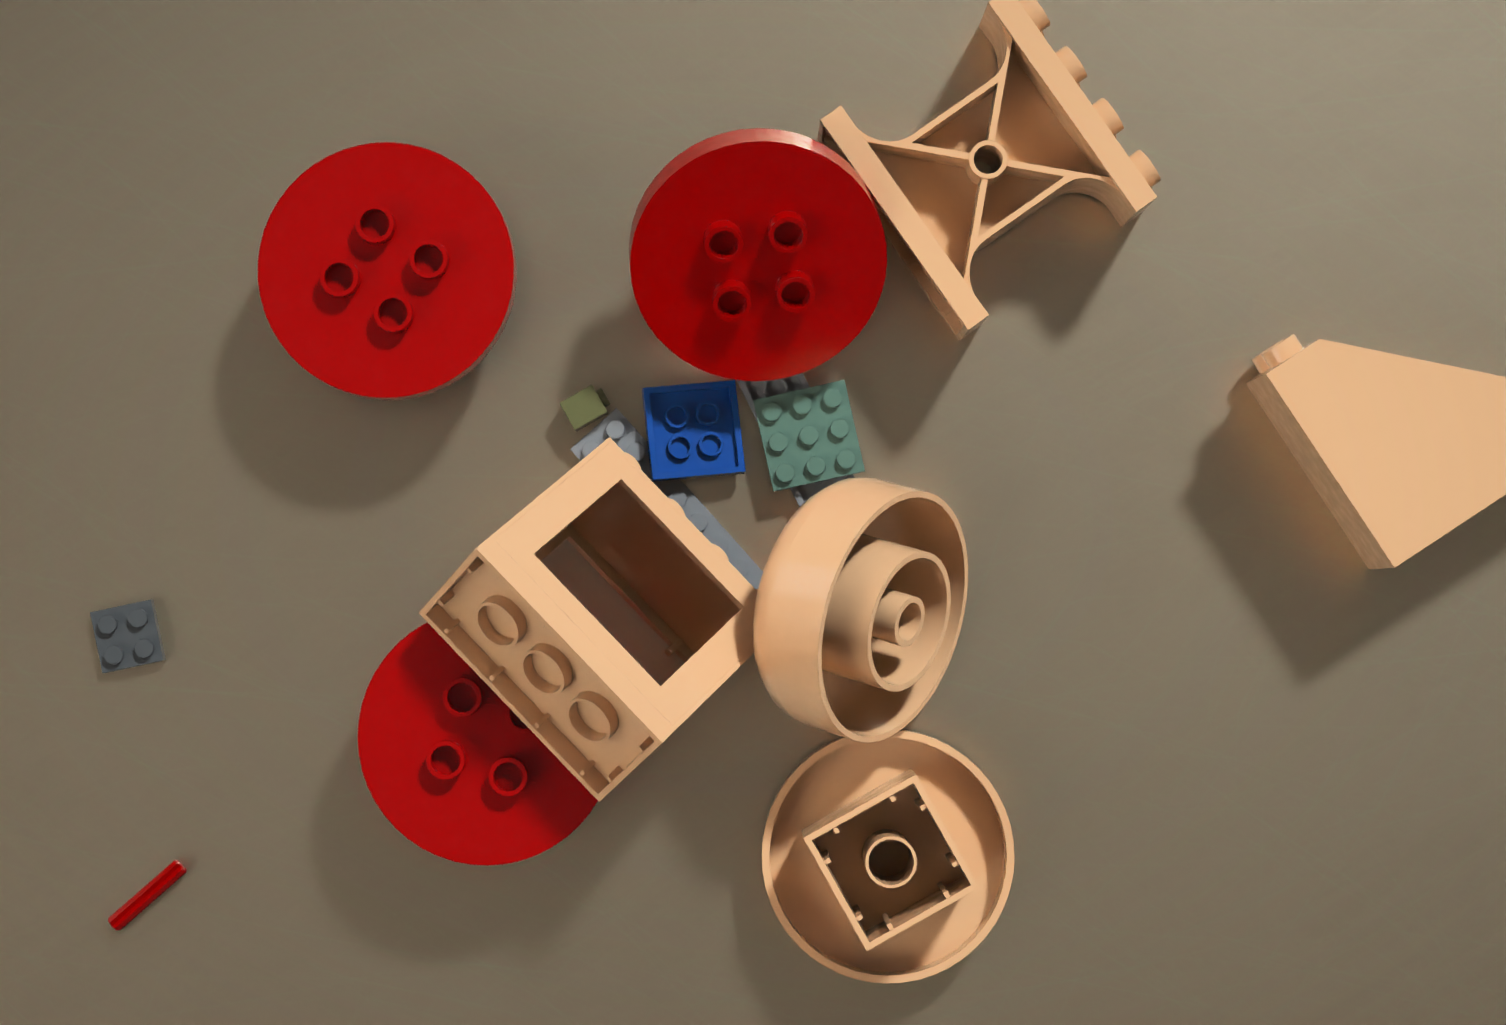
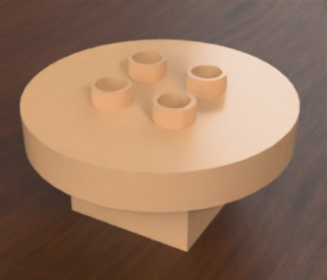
[761,729,1015,984]

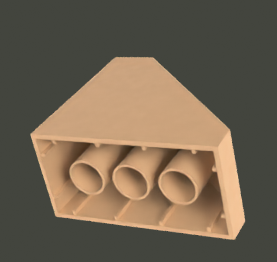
[1246,334,1506,569]

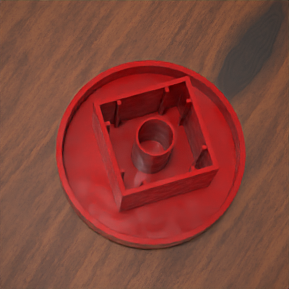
[629,128,887,381]
[258,142,517,400]
[358,622,598,866]

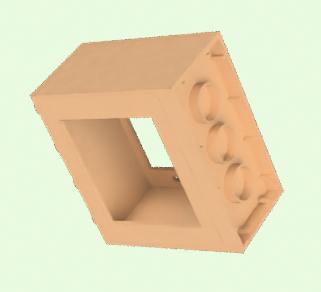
[419,437,758,802]

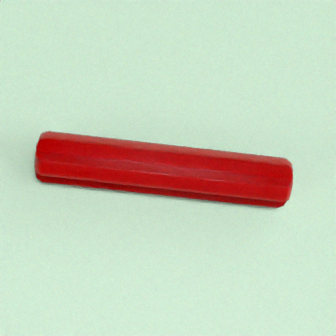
[108,860,187,931]

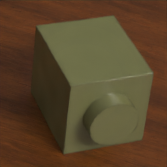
[560,385,610,432]

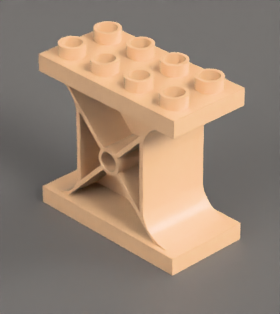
[817,0,1161,341]

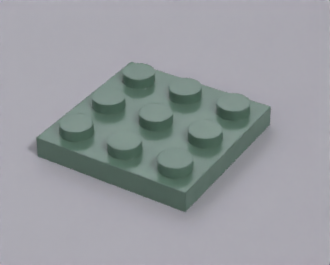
[753,380,865,492]

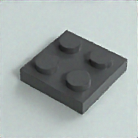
[90,599,166,673]

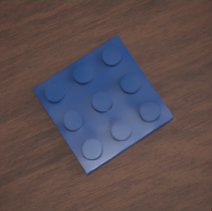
[642,380,746,482]

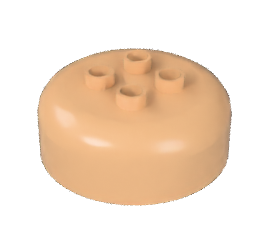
[753,477,968,743]

